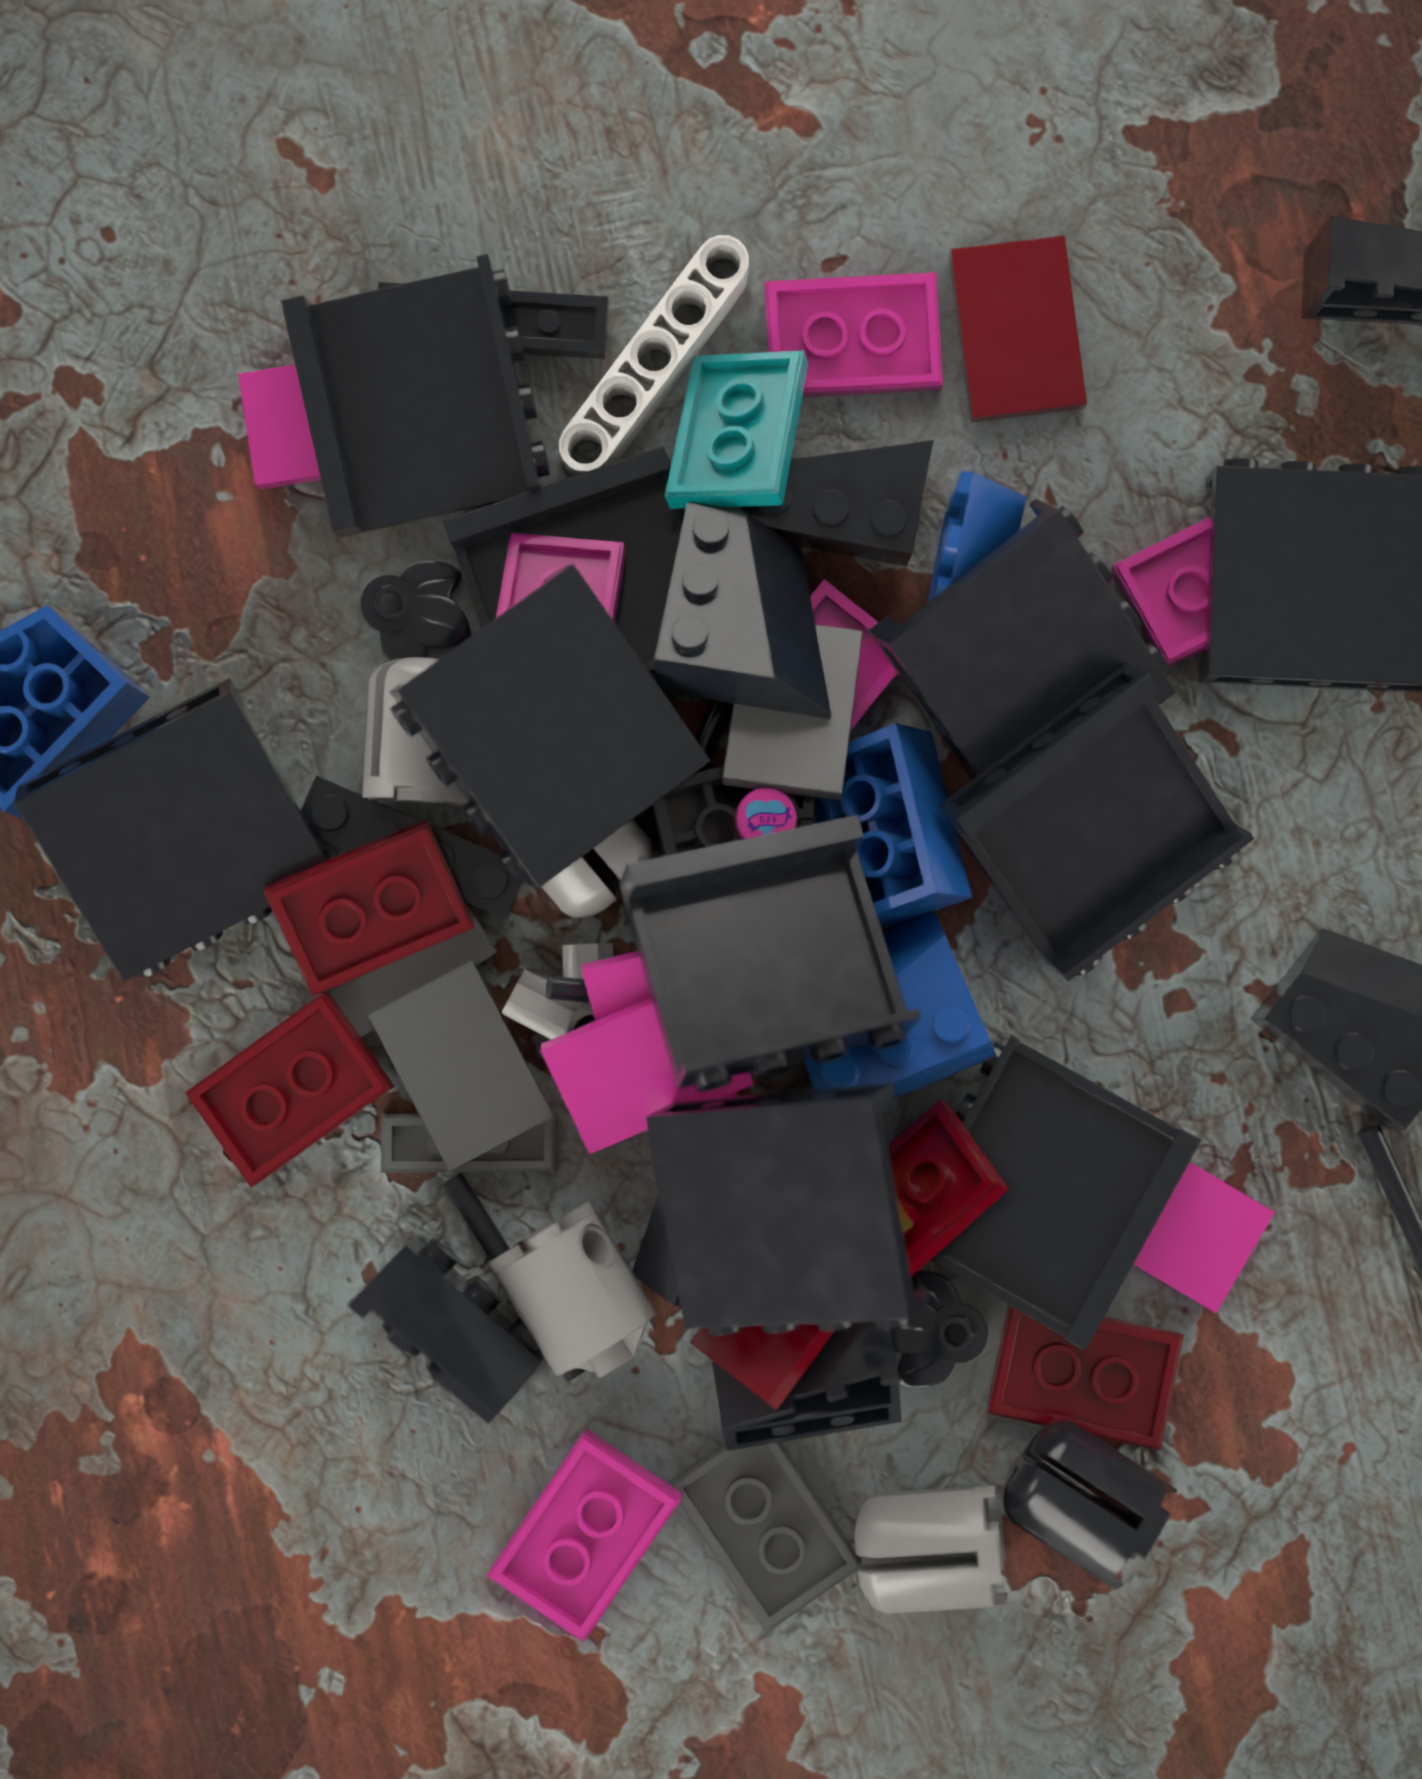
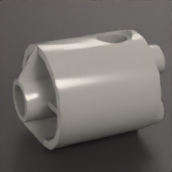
[488,1200,657,1377]

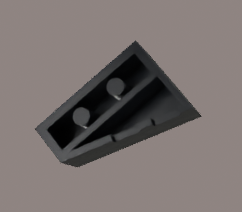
[1301,216,1422,325]
[741,440,934,567]

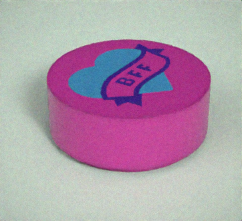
[735,788,796,839]

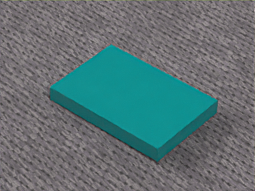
[665,350,808,509]

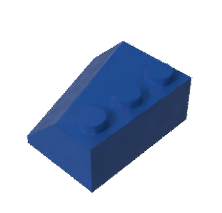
[927,470,1027,603]
[0,605,150,820]
[811,723,972,930]
[803,911,996,1098]

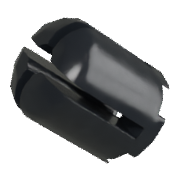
[1003,1420,1177,1590]

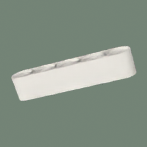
[559,235,749,477]

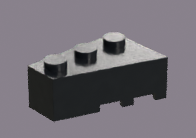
[712,1321,902,1451]

